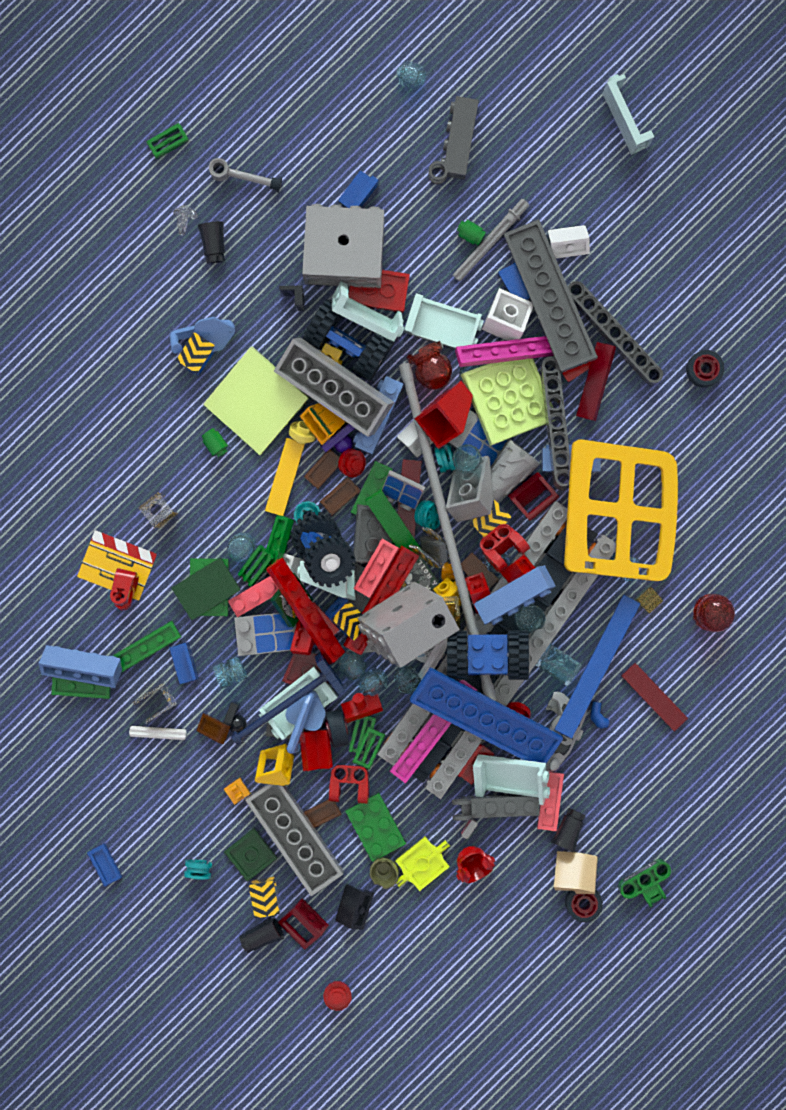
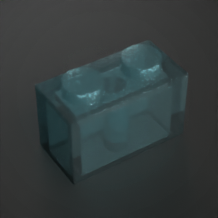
[536,644,582,686]

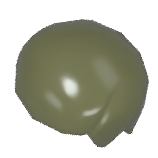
[369,857,399,889]

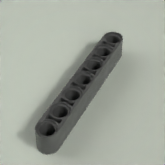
[568,281,663,385]
[540,357,571,490]

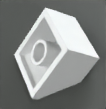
[482,288,533,341]

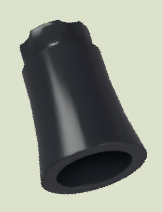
[197,221,225,264]
[550,808,586,853]
[239,915,284,953]

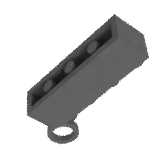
[428,96,479,184]
[452,794,540,821]

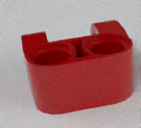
[480,524,530,573]
[110,568,139,611]
[329,765,370,804]

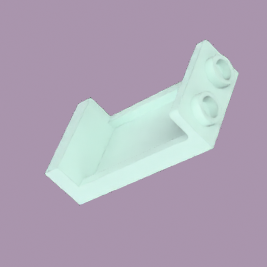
[602,74,654,155]
[332,281,404,341]
[404,293,484,349]
[259,666,338,740]
[473,754,550,805]

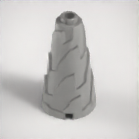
[491,439,540,502]

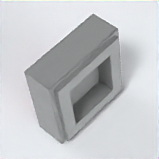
[461,818,478,839]

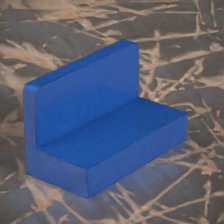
[338,171,379,208]
[169,642,199,684]

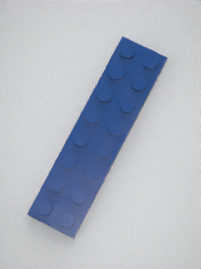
[410,667,563,764]

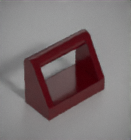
[508,472,560,522]
[277,898,329,950]

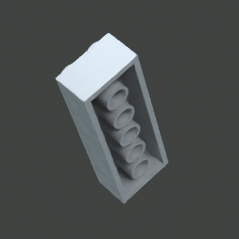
[274,337,395,437]
[245,784,344,896]

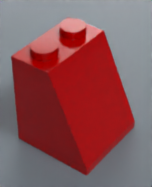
[414,381,473,449]

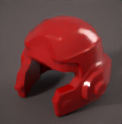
[456,846,495,884]

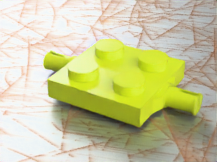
[395,836,450,891]

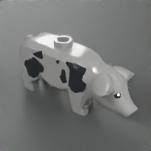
[546,692,587,772]

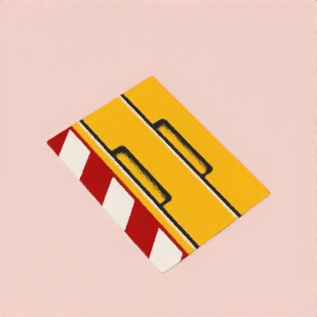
[77,530,157,600]

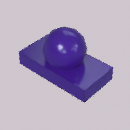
[320,423,355,453]

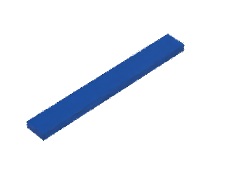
[554,595,641,739]

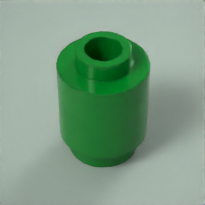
[456,219,486,246]
[201,428,228,458]

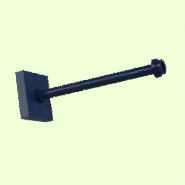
[231,652,345,745]

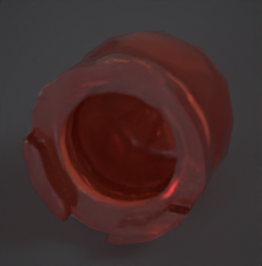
[406,341,453,390]
[693,594,735,632]

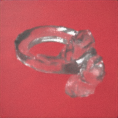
[173,205,198,235]

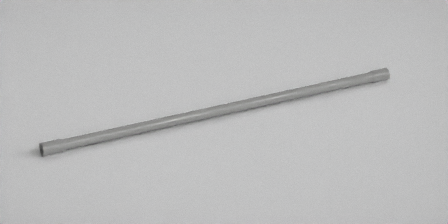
[399,363,497,701]

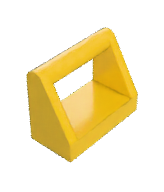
[255,744,294,786]

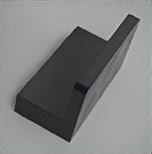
[279,285,305,311]
[335,884,374,930]

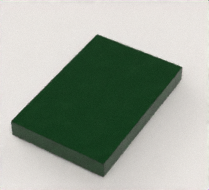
[172,557,241,621]

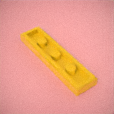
[265,438,305,516]

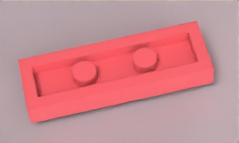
[353,538,400,598]
[228,576,279,617]
[537,772,564,831]

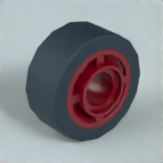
[686,350,725,387]
[325,709,348,748]
[565,889,603,923]

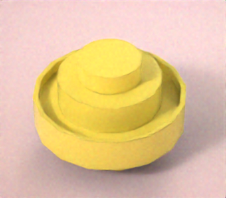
[289,421,316,444]

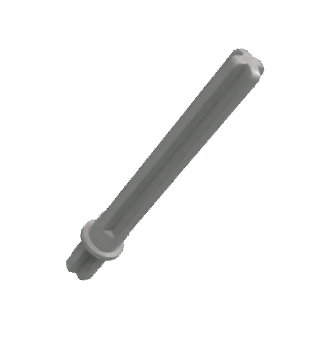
[453,199,529,281]

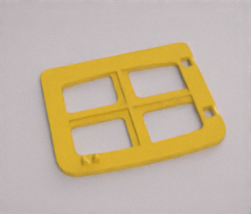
[564,439,678,581]

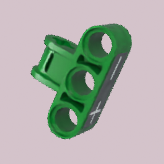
[618,859,671,908]

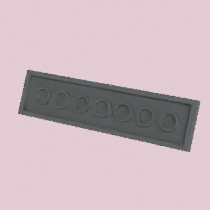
[504,219,597,373]

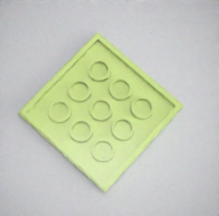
[203,346,310,455]
[461,358,556,446]

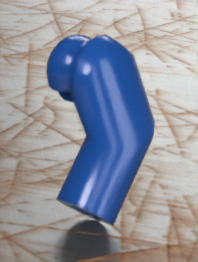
[590,701,610,729]

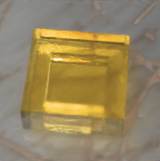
[636,587,663,614]

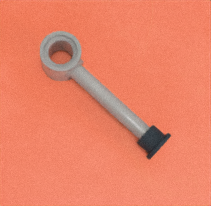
[209,158,282,193]

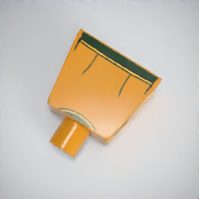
[300,403,346,445]

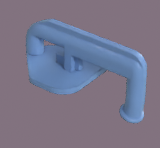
[170,317,235,354]
[285,690,326,754]

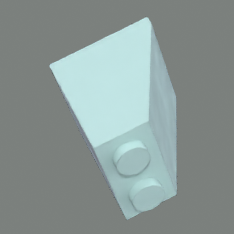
[297,561,356,601]

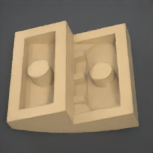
[554,851,598,894]

